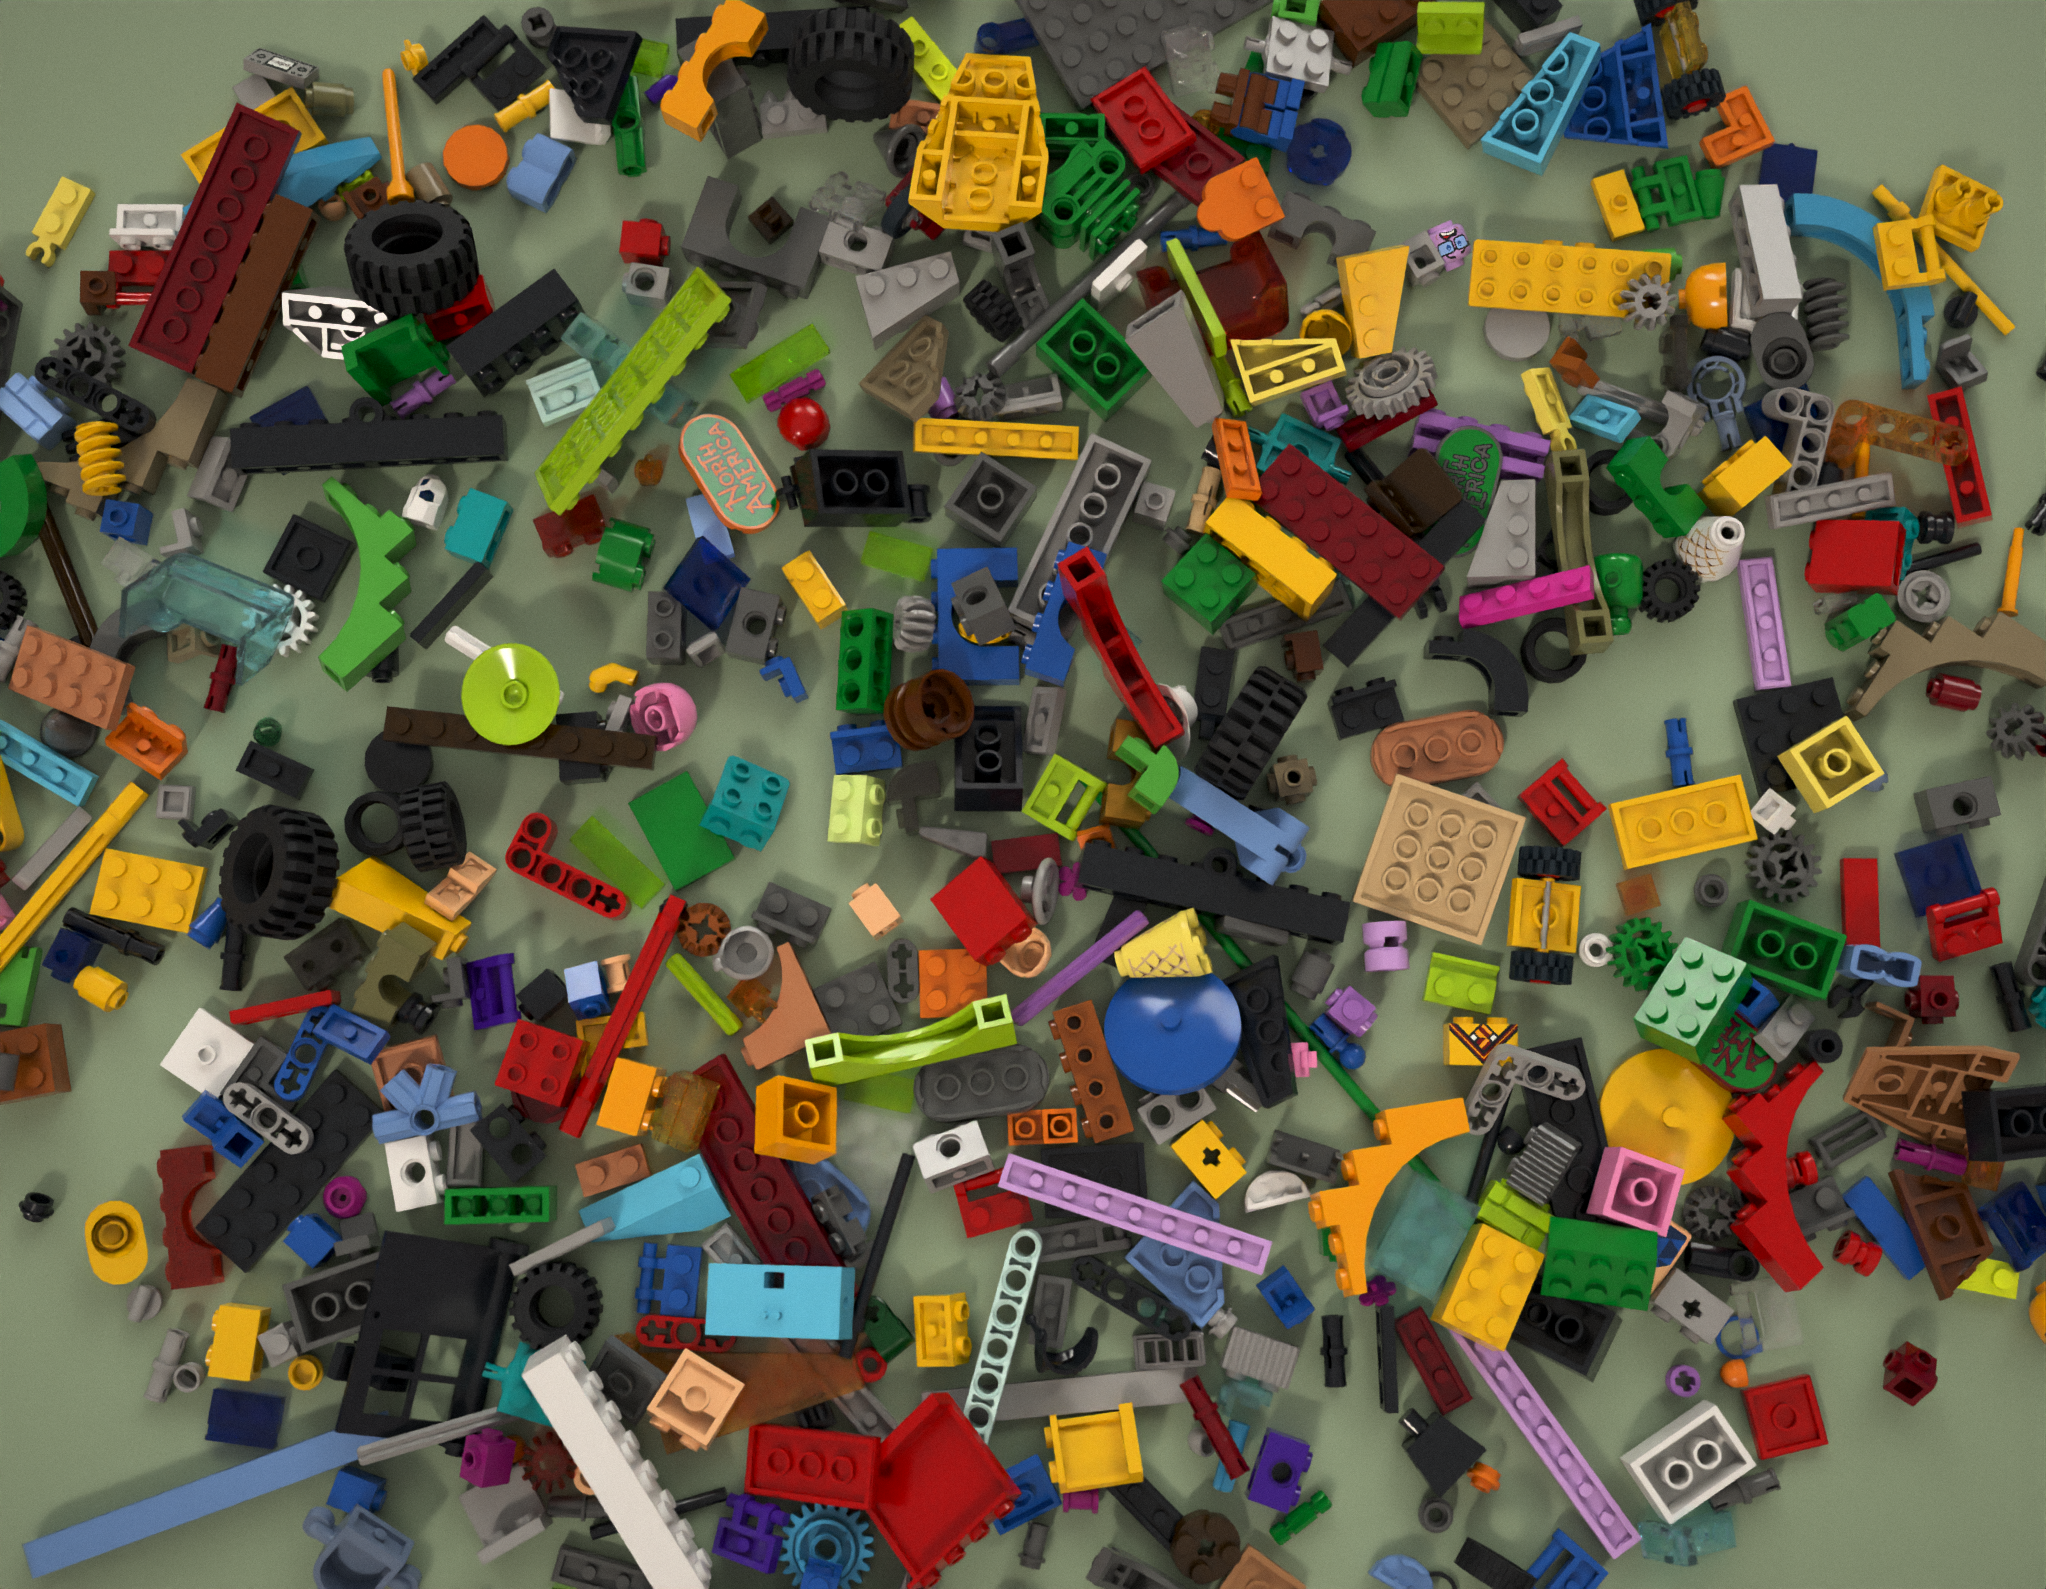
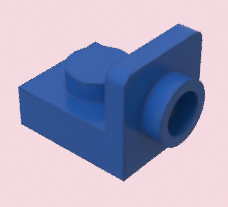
[759,656,809,703]

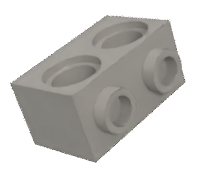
[1135,1088,1217,1145]

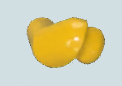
[589,663,639,693]

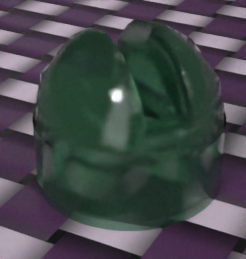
[253,717,282,747]

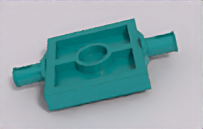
[1248,413,1352,485]
[482,1342,586,1428]

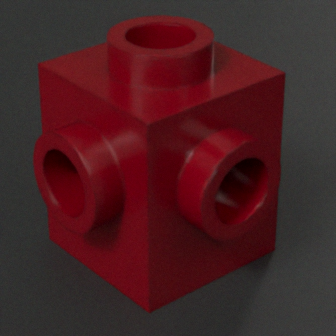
[1904,975,1959,1024]
[1882,1341,1938,1407]

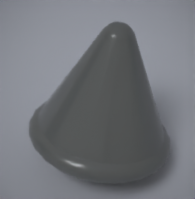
[873,124,926,178]
[40,708,97,759]

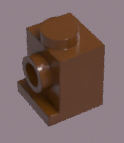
[342,176,390,219]
[1281,630,1324,683]

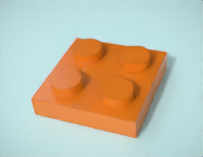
[918,949,988,1019]

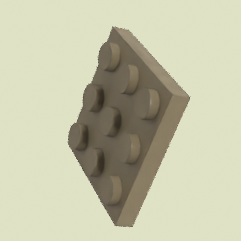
[1415,17,1535,149]

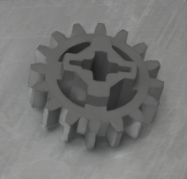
[49,322,126,395]
[1744,830,1822,904]

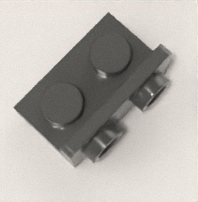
[751,882,832,948]
[1788,1175,1856,1242]

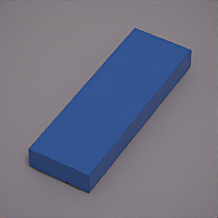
[1841,1176,1925,1280]

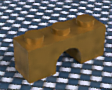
[1099,719,1158,830]

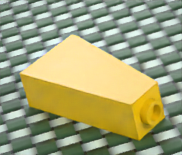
[329,856,472,960]

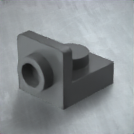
[431,957,470,1009]

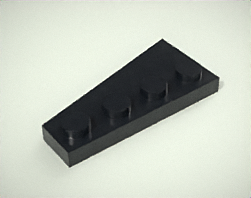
[1221,954,1298,1109]

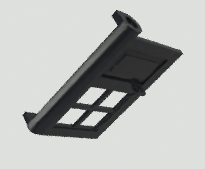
[335,1230,530,1457]

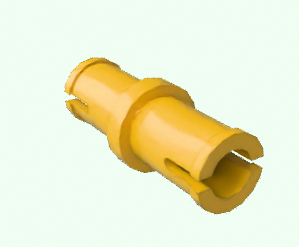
[494,80,555,133]

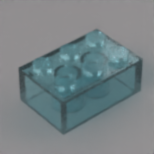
[1368,1169,1481,1300]

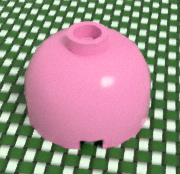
[629,682,698,751]

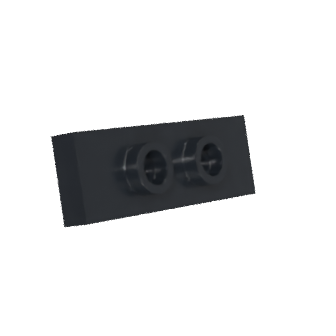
[412,14,499,105]

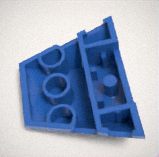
[1564,23,1669,149]

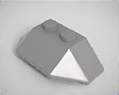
[282,286,416,359]

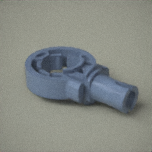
[1687,356,1746,452]

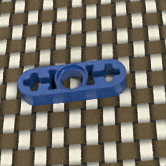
[274,1006,329,1102]

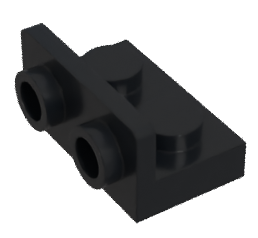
[1327,677,1404,741]

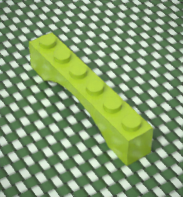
[805,994,1017,1086]

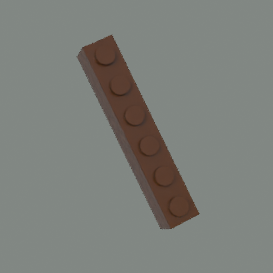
[195,194,321,398]

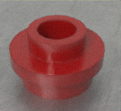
[853,1347,888,1383]

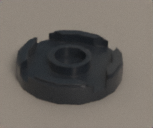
[365,732,434,794]

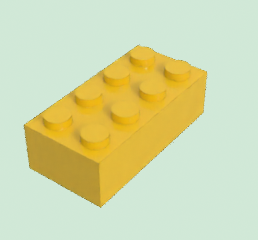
[1204,497,1337,622]

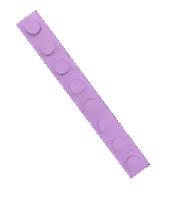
[998,1153,1272,1275]
[1447,1328,1642,1560]

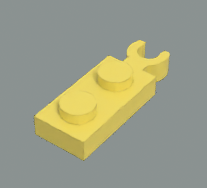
[26,176,96,268]
[1520,367,1577,451]

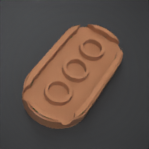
[1370,710,1504,787]

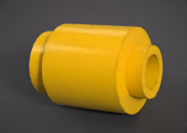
[73,965,129,1012]

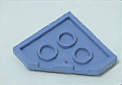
[1124,1180,1225,1329]

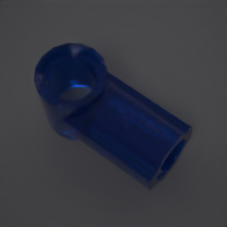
[974,18,1040,55]

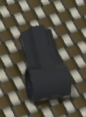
[1683,1241,1760,1282]

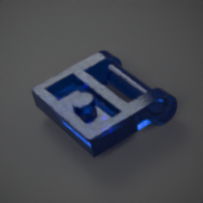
[1977,1181,2046,1273]

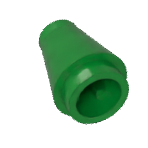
[1694,169,1726,220]

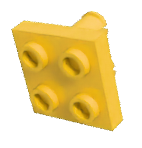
[1918,164,2003,253]

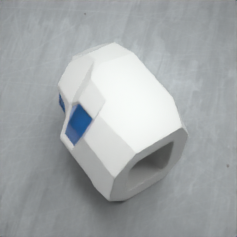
[402,474,449,530]

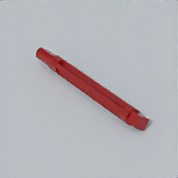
[558,894,687,1138]

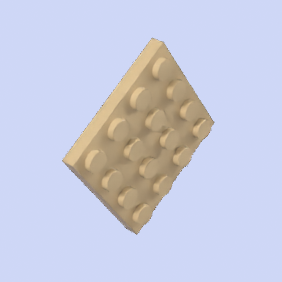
[1352,773,1526,945]

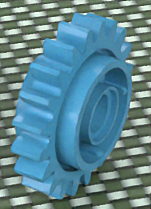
[778,1502,875,1589]

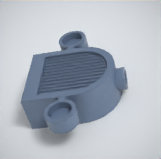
[303,1504,422,1589]

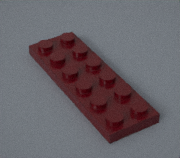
[1251,443,1445,621]

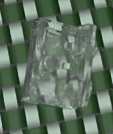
[1161,21,1219,98]

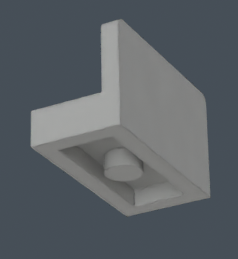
[187,436,248,512]

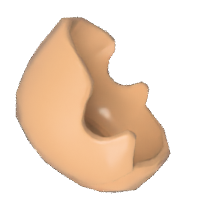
[999,927,1052,978]

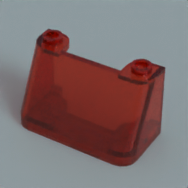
[1136,231,1290,356]

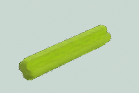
[665,953,743,1036]

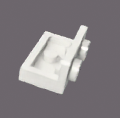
[109,204,186,251]

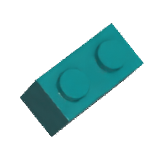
[444,488,514,570]

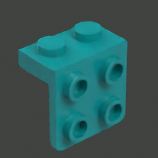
[699,755,790,852]

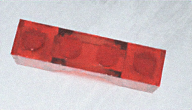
[157,1144,224,1290]

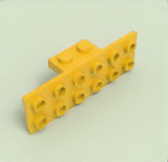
[1468,239,1672,319]

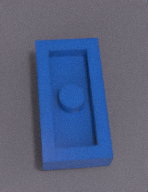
[312,1004,391,1065]

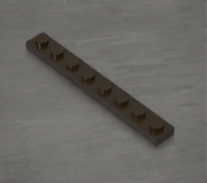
[382,706,658,771]

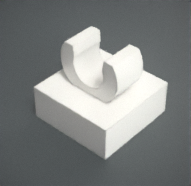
[1751,788,1796,835]

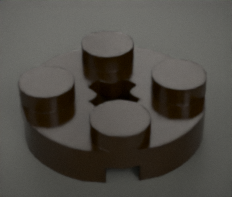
[1170,1509,1242,1585]

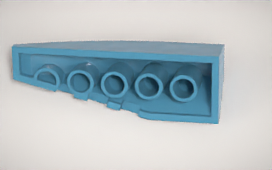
[182,137,382,255]

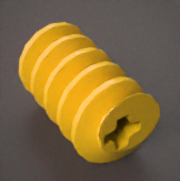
[74,421,126,496]

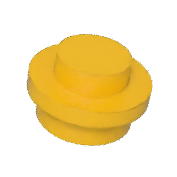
[288,1354,324,1390]

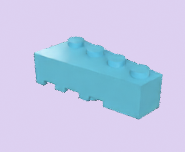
[1481,32,1601,176]

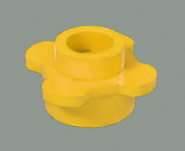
[400,39,428,76]

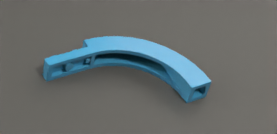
[1784,193,1935,390]

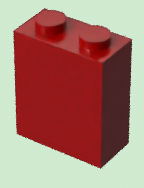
[1805,520,1906,595]
[930,856,1038,967]

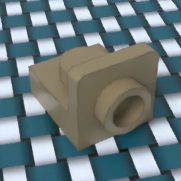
[167,618,221,664]

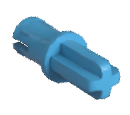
[1213,1419,1251,1492]

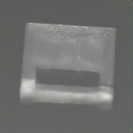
[1728,1276,1804,1355]

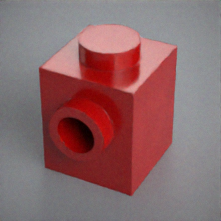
[619,218,671,267]

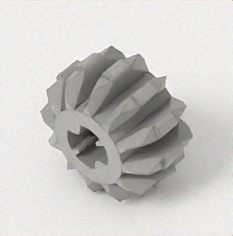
[1618,273,1677,331]
[892,595,936,653]

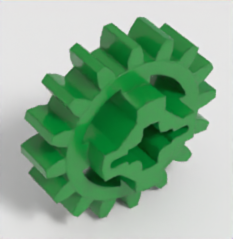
[1606,917,1678,992]

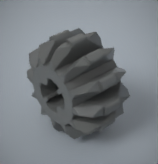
[1986,702,2046,761]

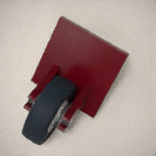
[881,167,945,242]

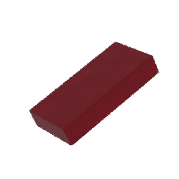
[991,833,1062,874]

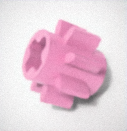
[1291,1042,1317,1077]

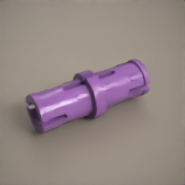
[389,370,456,420]

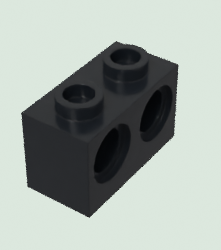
[470,1103,547,1183]

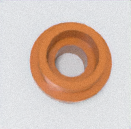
[1466,1462,1501,1493]

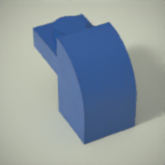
[182,1089,264,1168]

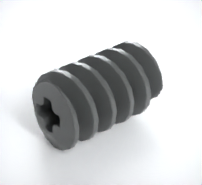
[1803,277,1850,352]

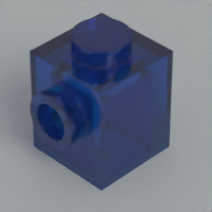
[42,928,104,984]

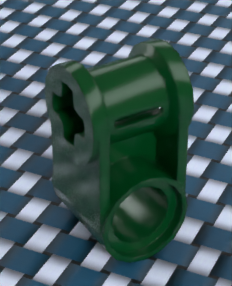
[864,1295,916,1363]

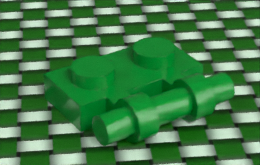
[1631,155,1703,232]

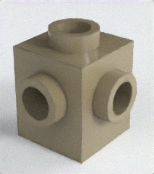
[1266,755,1317,805]

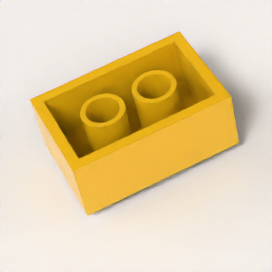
[1430,1223,1545,1351]

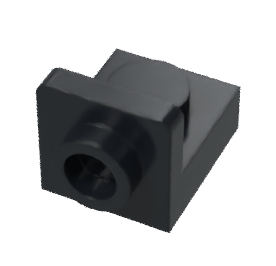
[178,808,240,850]

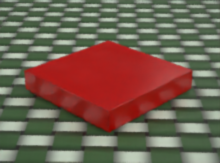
[1740,1374,1829,1460]

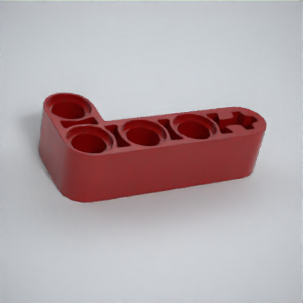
[505,812,632,921]

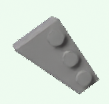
[855,251,960,350]

